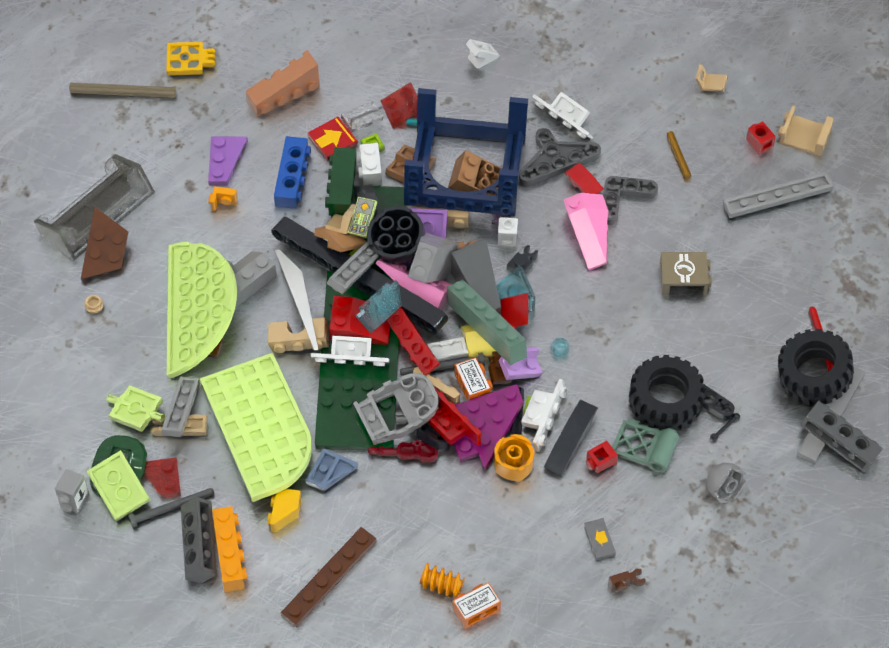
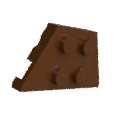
[81,208,129,280]

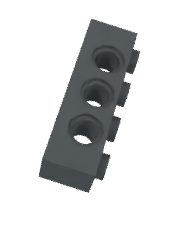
[801,401,883,473]
[181,497,217,584]

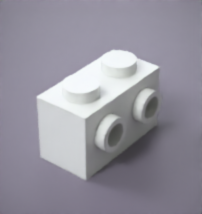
[357,143,382,186]

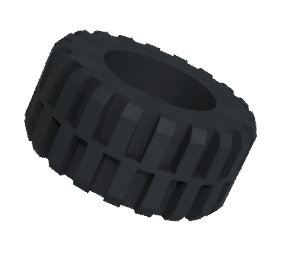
[778,329,854,405]
[629,355,705,431]

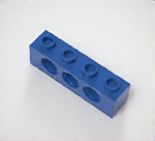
[274,136,311,209]

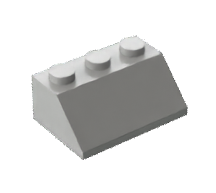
[233,251,277,309]

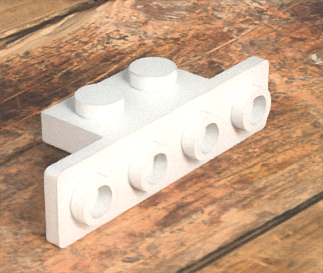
[532,92,593,140]
[311,336,390,366]
[521,379,567,453]

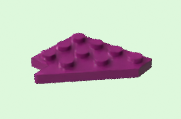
[454,384,524,470]

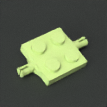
[106,385,165,432]

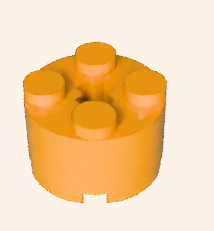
[494,434,534,482]

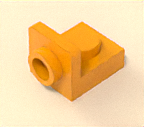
[209,186,238,211]

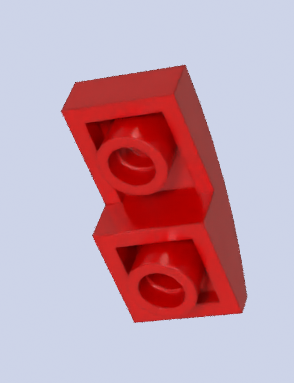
[564,163,604,194]

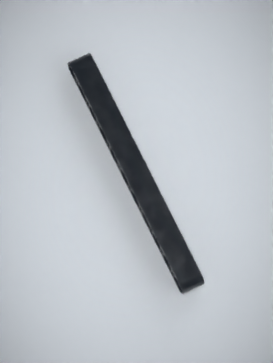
[271,217,448,334]

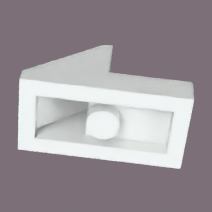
[466,39,500,69]

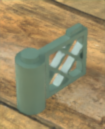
[612,418,679,473]

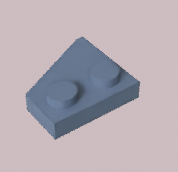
[306,448,358,491]

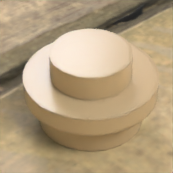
[84,295,104,313]

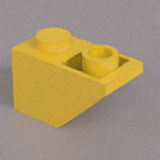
[267,489,302,533]

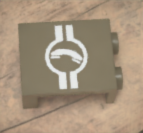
[660,252,712,294]

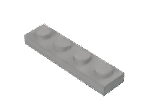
[162,376,200,437]

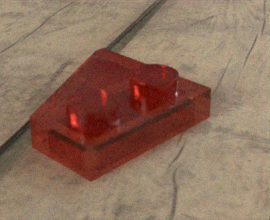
[144,457,181,499]

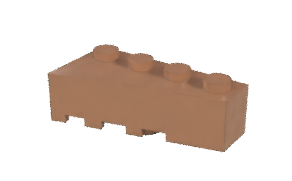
[245,50,320,117]

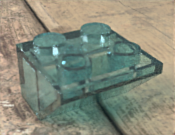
[356,280,402,333]

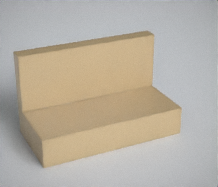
[325,204,356,234]

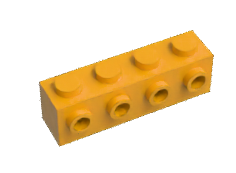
[212,506,247,592]

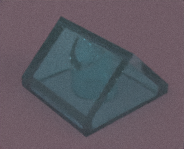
[496,265,536,313]

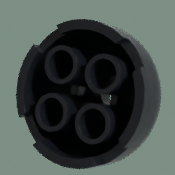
[367,206,426,264]

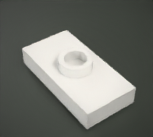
[427,337,468,362]

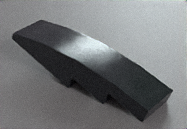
[544,399,598,476]

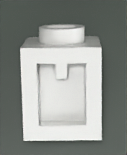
[498,217,518,246]

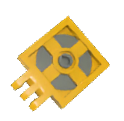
[166,42,215,76]

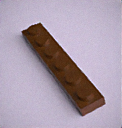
[280,527,377,628]

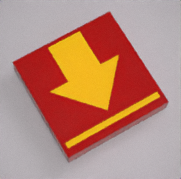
[308,117,358,161]

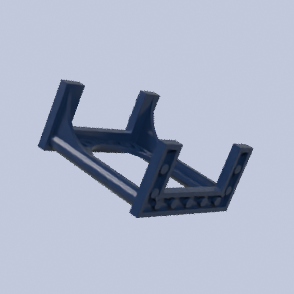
[404,88,528,216]

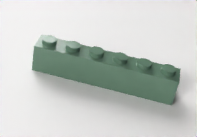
[447,280,527,365]

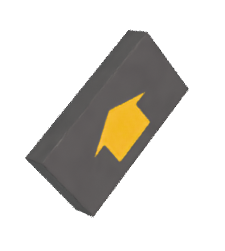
[584,518,616,561]

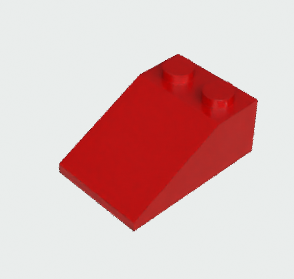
[330,296,392,345]

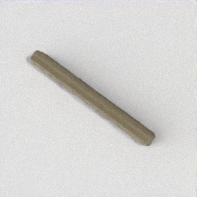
[69,82,176,98]

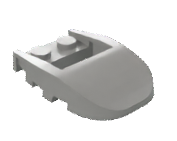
[353,373,438,445]

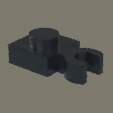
[506,245,538,278]

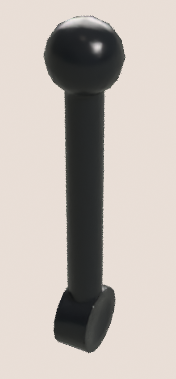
[710,413,740,442]

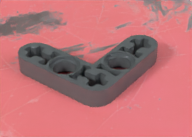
[603,176,658,225]

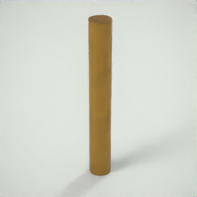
[666,131,692,179]

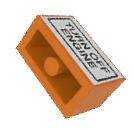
[454,357,493,401]
[453,582,501,629]

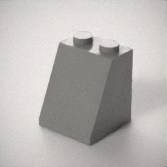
[408,232,459,283]

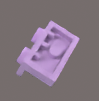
[499,347,543,380]

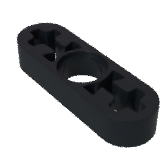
[702,385,735,420]

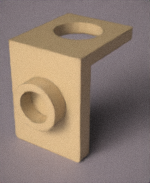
[695,64,728,92]

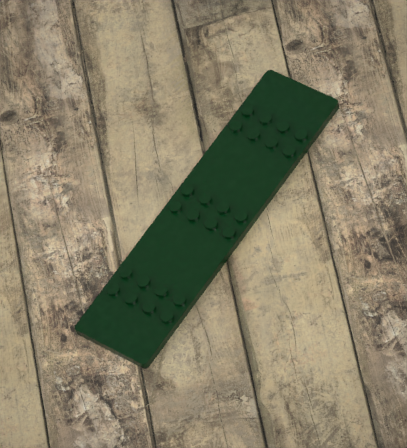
[315,185,406,451]

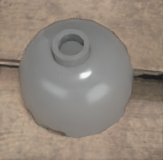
[706,462,746,503]

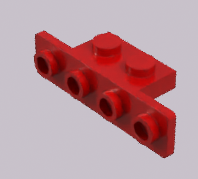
[386,307,440,376]
[428,386,482,446]

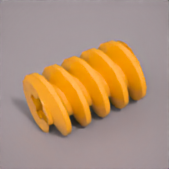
[420,563,465,599]

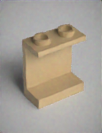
[778,105,834,156]

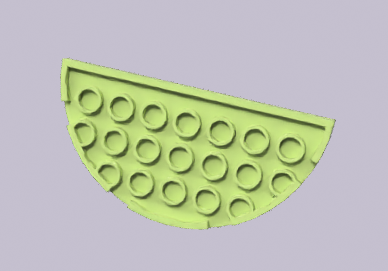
[167,242,237,378]

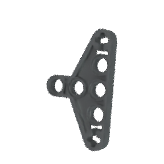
[519,128,601,186]

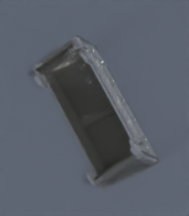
[33,154,155,261]

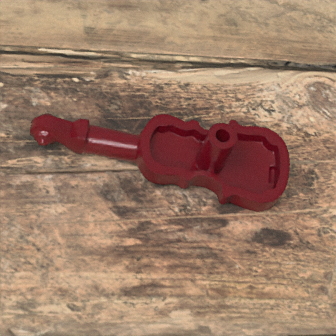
[368,440,438,463]

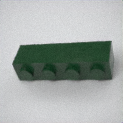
[325,147,357,216]

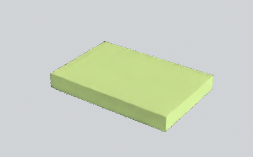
[86,450,151,521]

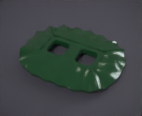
[90,435,147,497]

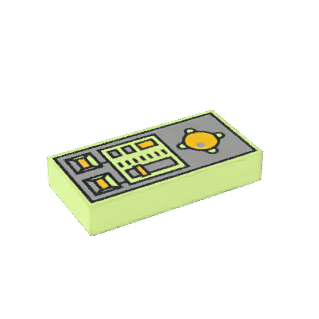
[348,197,377,238]

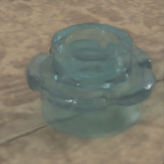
[550,338,569,356]

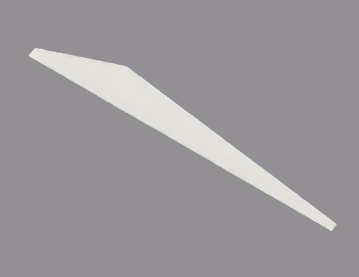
[275,250,318,351]

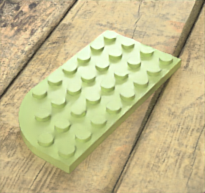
[200,353,312,502]

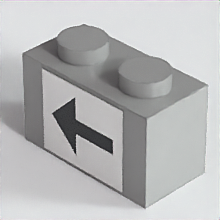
[54,469,89,514]

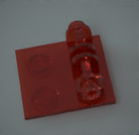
[380,82,417,129]

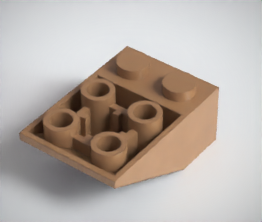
[448,150,502,196]

